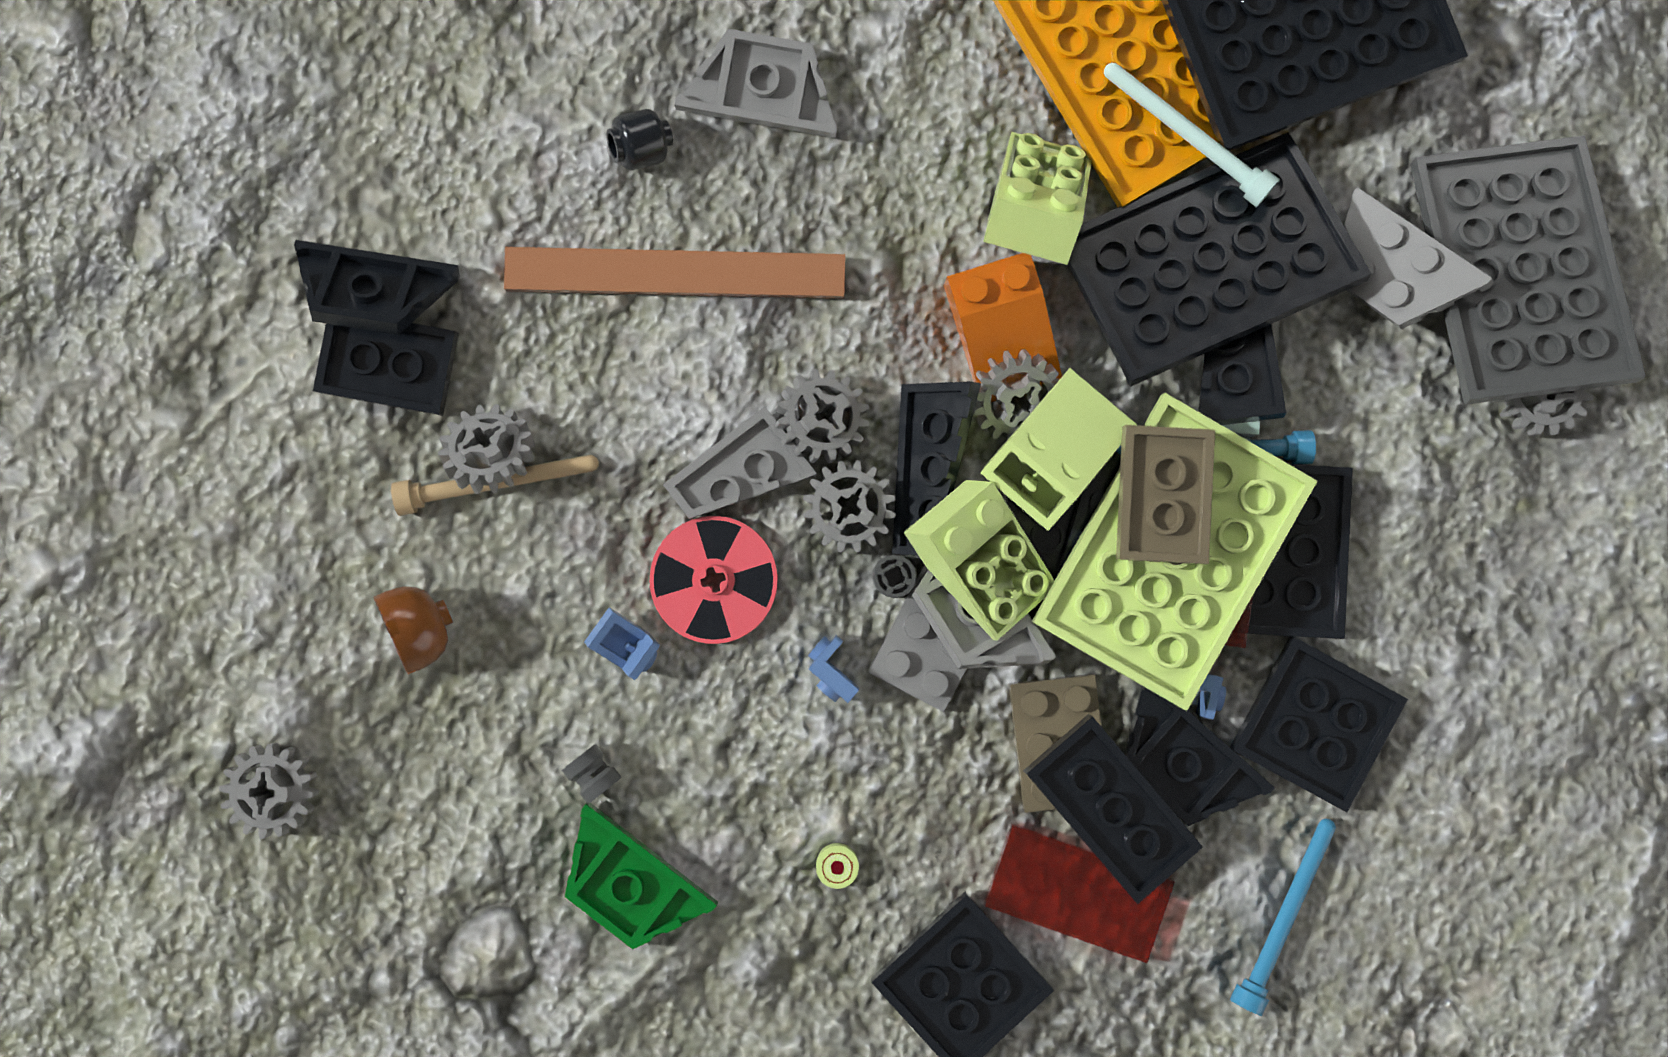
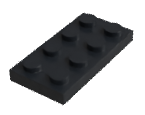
[1023,714,1203,904]

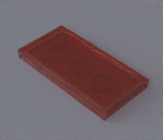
[983,823,1175,963]

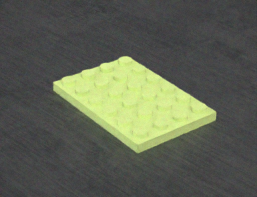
[1031,393,1317,711]

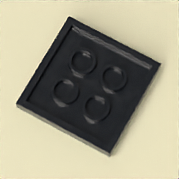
[1230,636,1408,812]
[871,891,1054,1057]

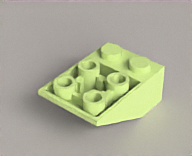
[983,132,1092,265]
[981,368,1137,531]
[904,480,1055,641]

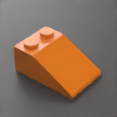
[943,253,1062,403]

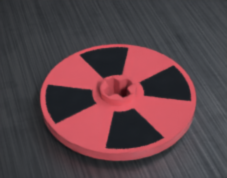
[649,516,778,644]

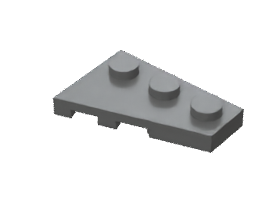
[663,406,817,519]

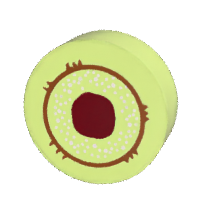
[816,843,859,889]

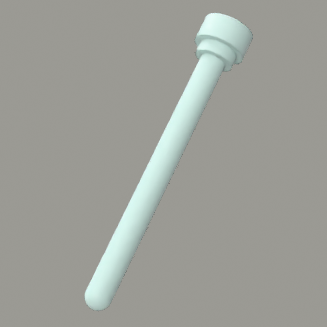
[1104,63,1280,208]

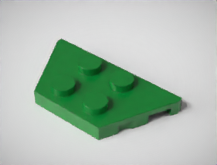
[564,803,718,950]

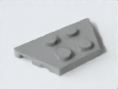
[674,29,837,138]
[1344,187,1494,329]
[912,570,1056,669]

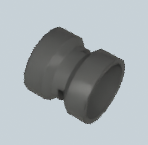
[872,555,916,598]
[561,743,622,804]

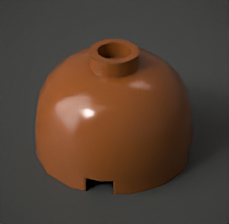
[373,586,453,674]

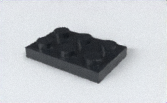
[313,323,459,416]

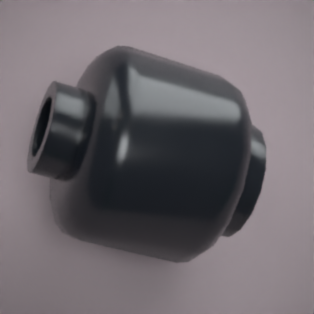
[606,109,673,171]

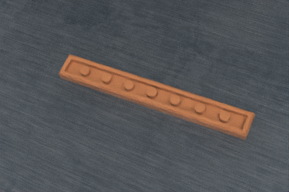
[504,247,845,299]

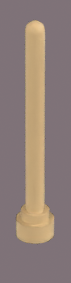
[391,455,599,516]

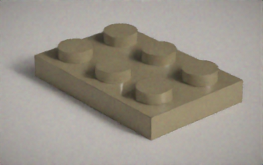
[1116,425,1215,564]
[1008,674,1101,813]

